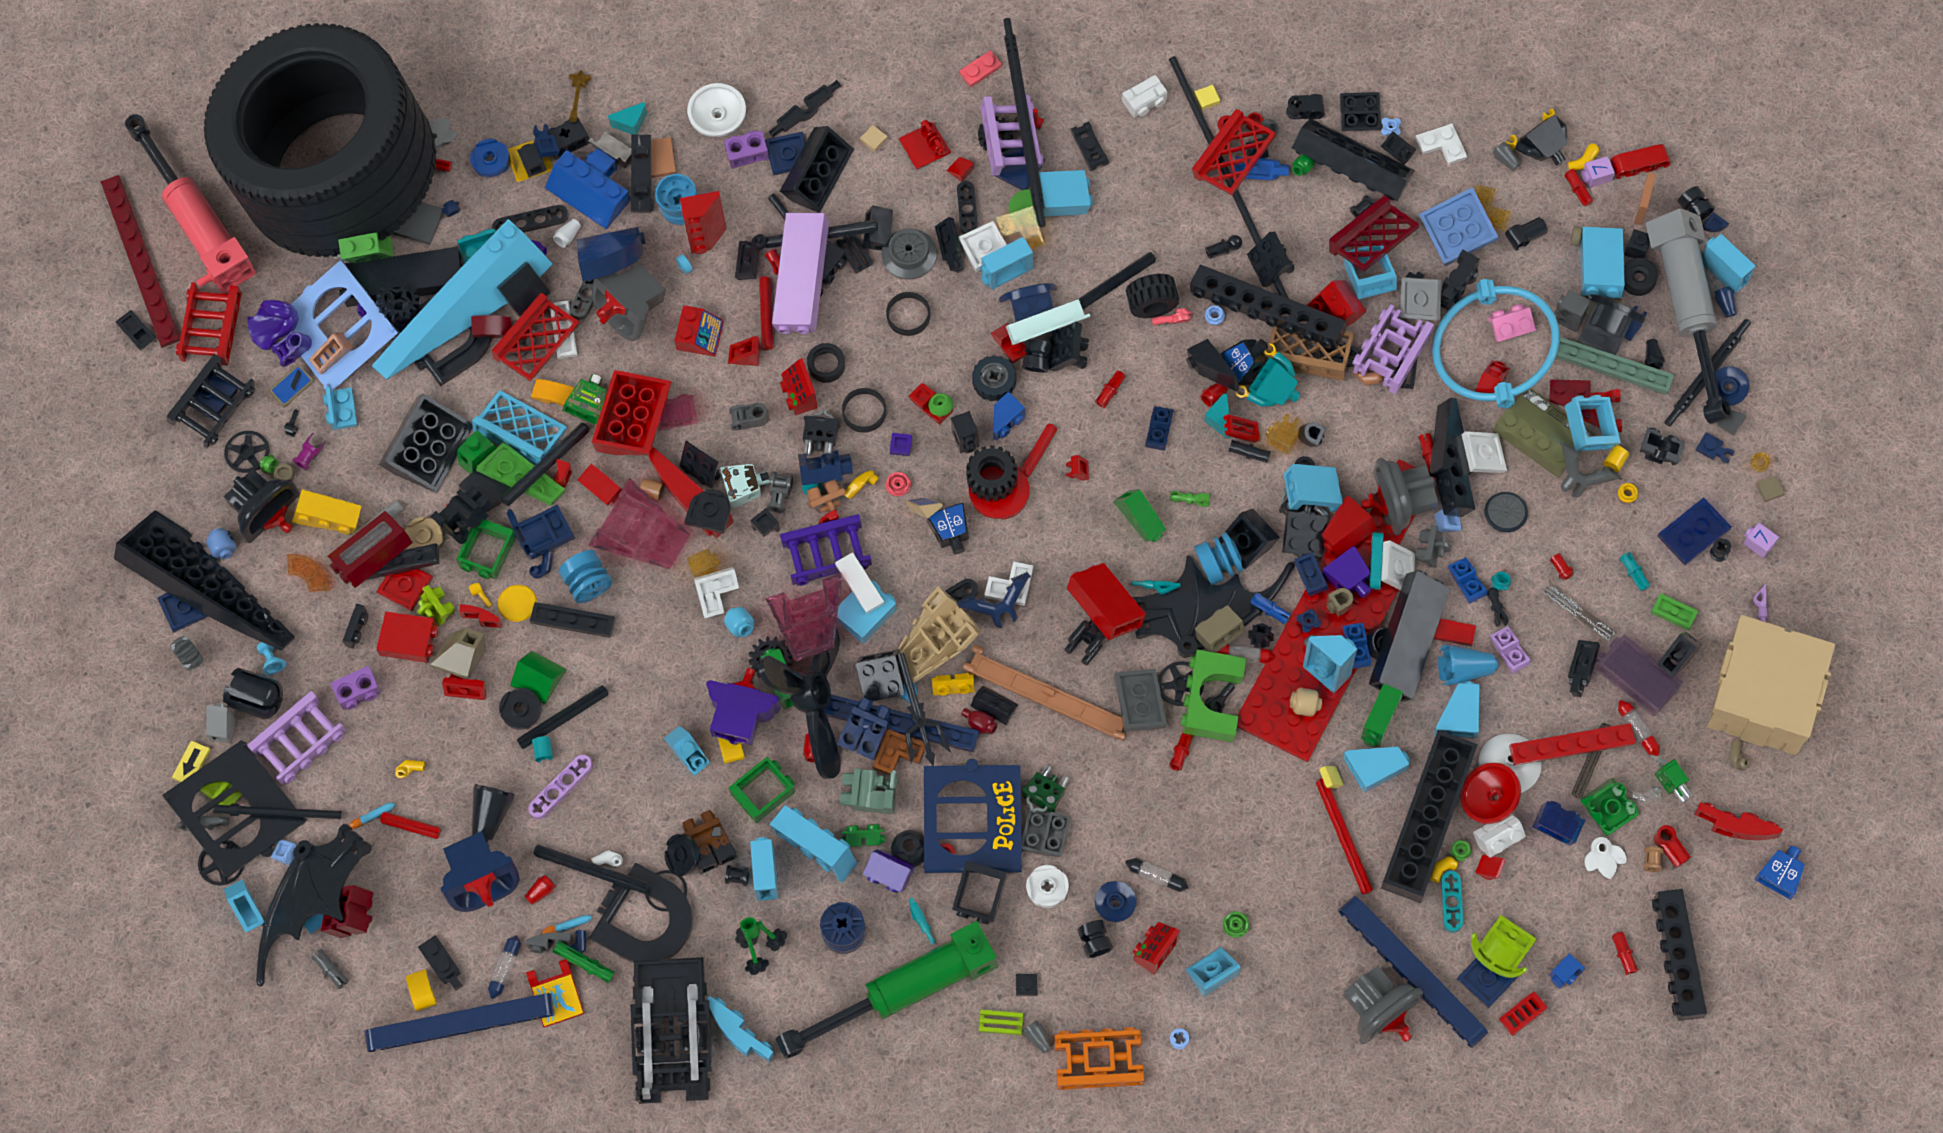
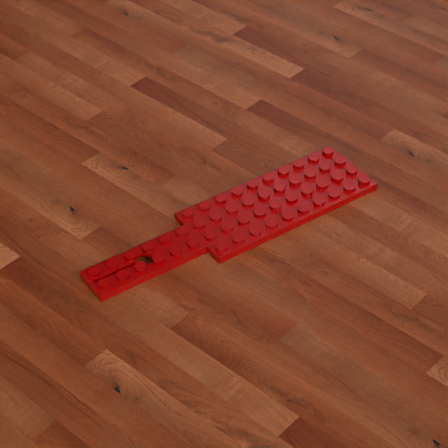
[1237,459,1435,763]

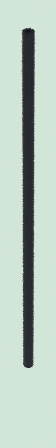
[1169,56,1289,299]

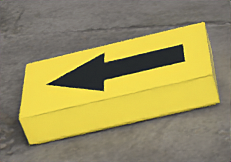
[172,741,211,782]

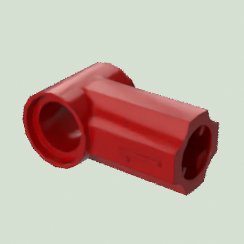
[1653,825,1691,868]

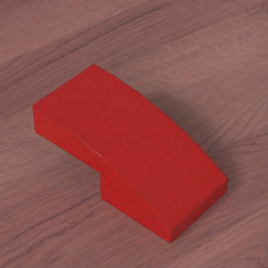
[908,383,953,425]
[459,604,502,628]

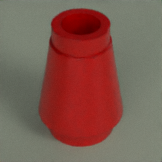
[1200,383,1230,407]
[524,874,556,905]

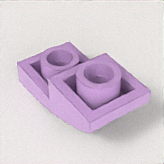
[1490,626,1531,674]

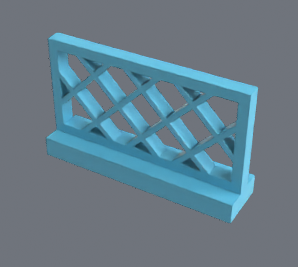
[472,390,567,465]

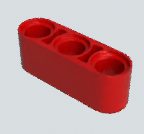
[1610,144,1671,179]

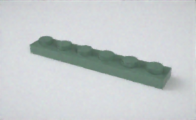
[1556,337,1674,395]

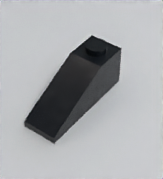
[1186,339,1239,391]

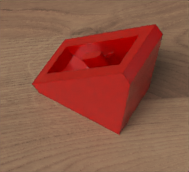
[728,336,761,366]

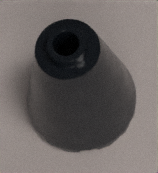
[472,784,515,841]

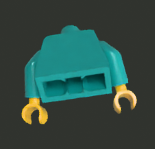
[1236,343,1300,407]

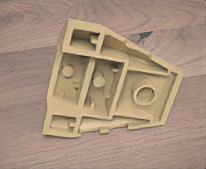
[898,586,981,683]

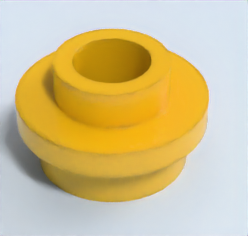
[1617,483,1638,503]

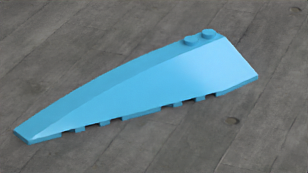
[372,219,553,380]

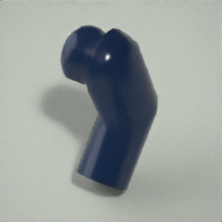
[529,552,553,579]
[570,930,586,953]

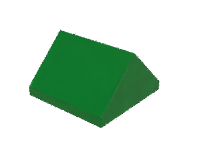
[510,651,567,704]

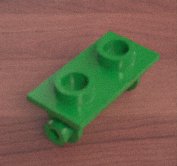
[842,824,885,847]

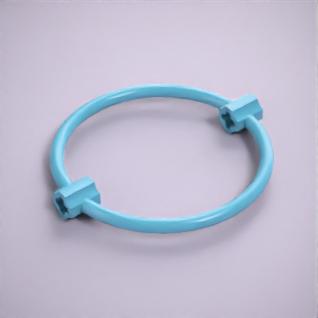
[1432,279,1560,409]

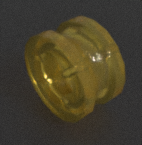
[1750,452,1770,472]

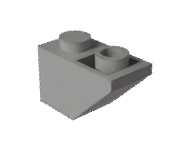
[206,704,237,744]

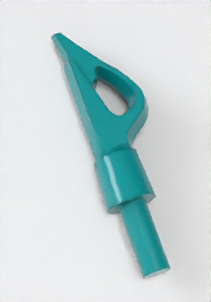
[1132,580,1181,595]
[909,897,936,945]

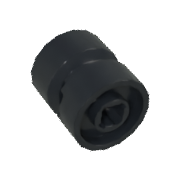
[1677,186,1715,221]
[1022,339,1052,373]
[1077,920,1113,958]

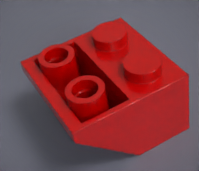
[1306,280,1367,327]

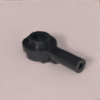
[1204,683,1235,713]

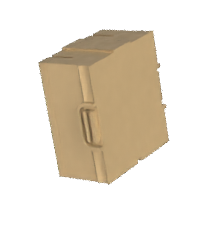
[1707,615,1835,755]

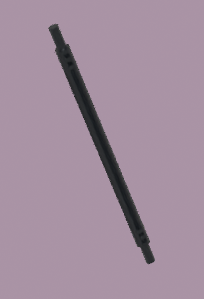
[1003,18,1046,228]

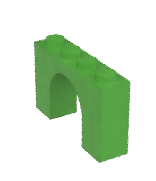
[1181,650,1246,742]

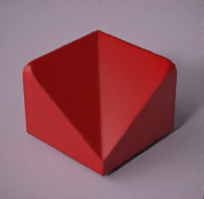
[553,459,573,488]

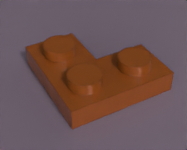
[872,729,925,775]

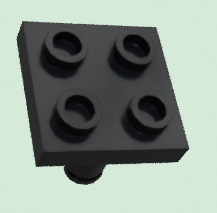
[1247,231,1295,287]
[1049,321,1089,371]

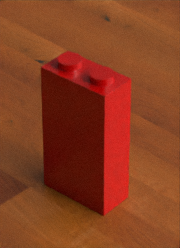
[1066,563,1146,641]

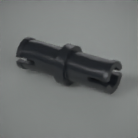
[1228,439,1271,463]

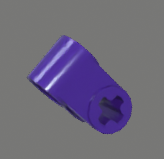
[272,331,312,367]

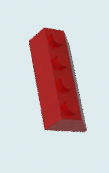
[680,191,727,255]

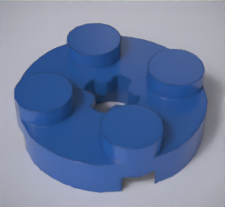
[470,138,510,177]

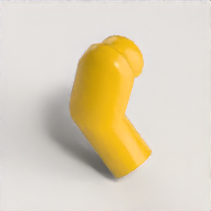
[395,760,425,779]
[1430,856,1458,883]

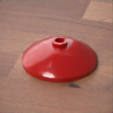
[1460,763,1521,824]

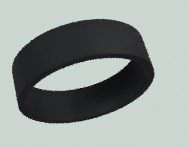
[886,292,930,336]
[842,388,887,433]

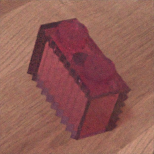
[658,394,698,431]

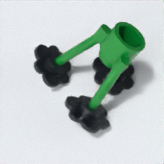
[735,917,787,975]

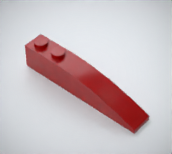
[647,446,734,539]

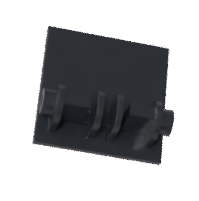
[679,441,721,488]

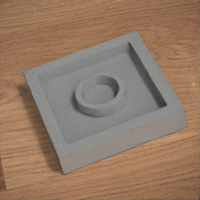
[1400,277,1441,320]

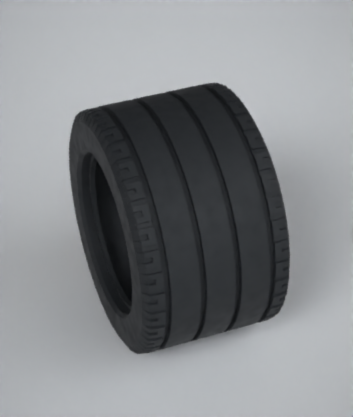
[203,23,437,258]

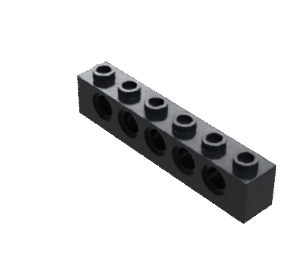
[1652,889,1707,1021]

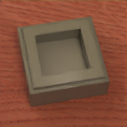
[1756,476,1785,502]

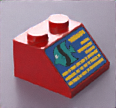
[674,305,724,357]

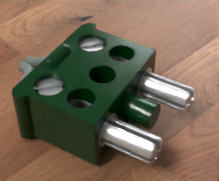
[1022,765,1070,813]

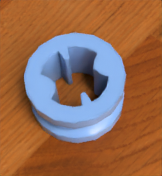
[1170,1028,1189,1049]

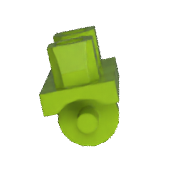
[417,585,455,626]

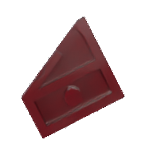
[1549,379,1591,419]

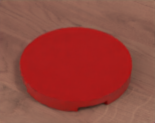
[969,467,1030,520]

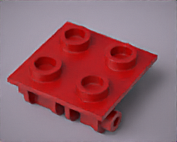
[898,120,951,170]

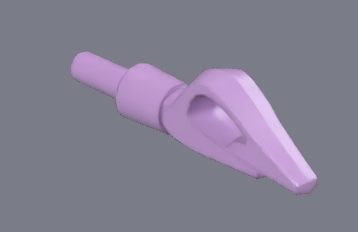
[1753,584,1768,622]

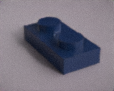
[1293,552,1328,597]

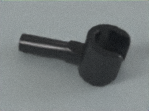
[284,409,299,437]

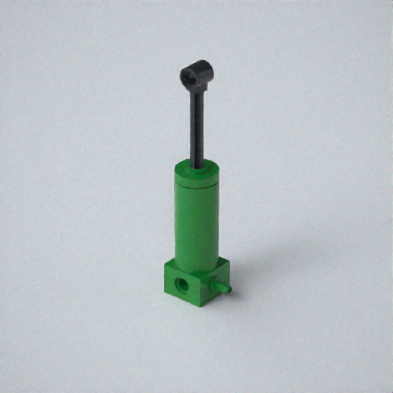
[775,921,998,1059]

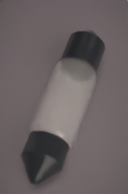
[1125,858,1188,892]

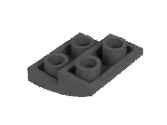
[1021,809,1071,857]

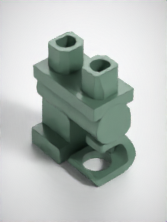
[840,769,898,815]

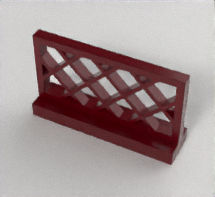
[1329,195,1419,272]

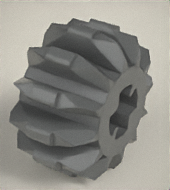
[170,635,203,671]

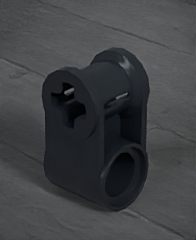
[1286,94,1325,120]

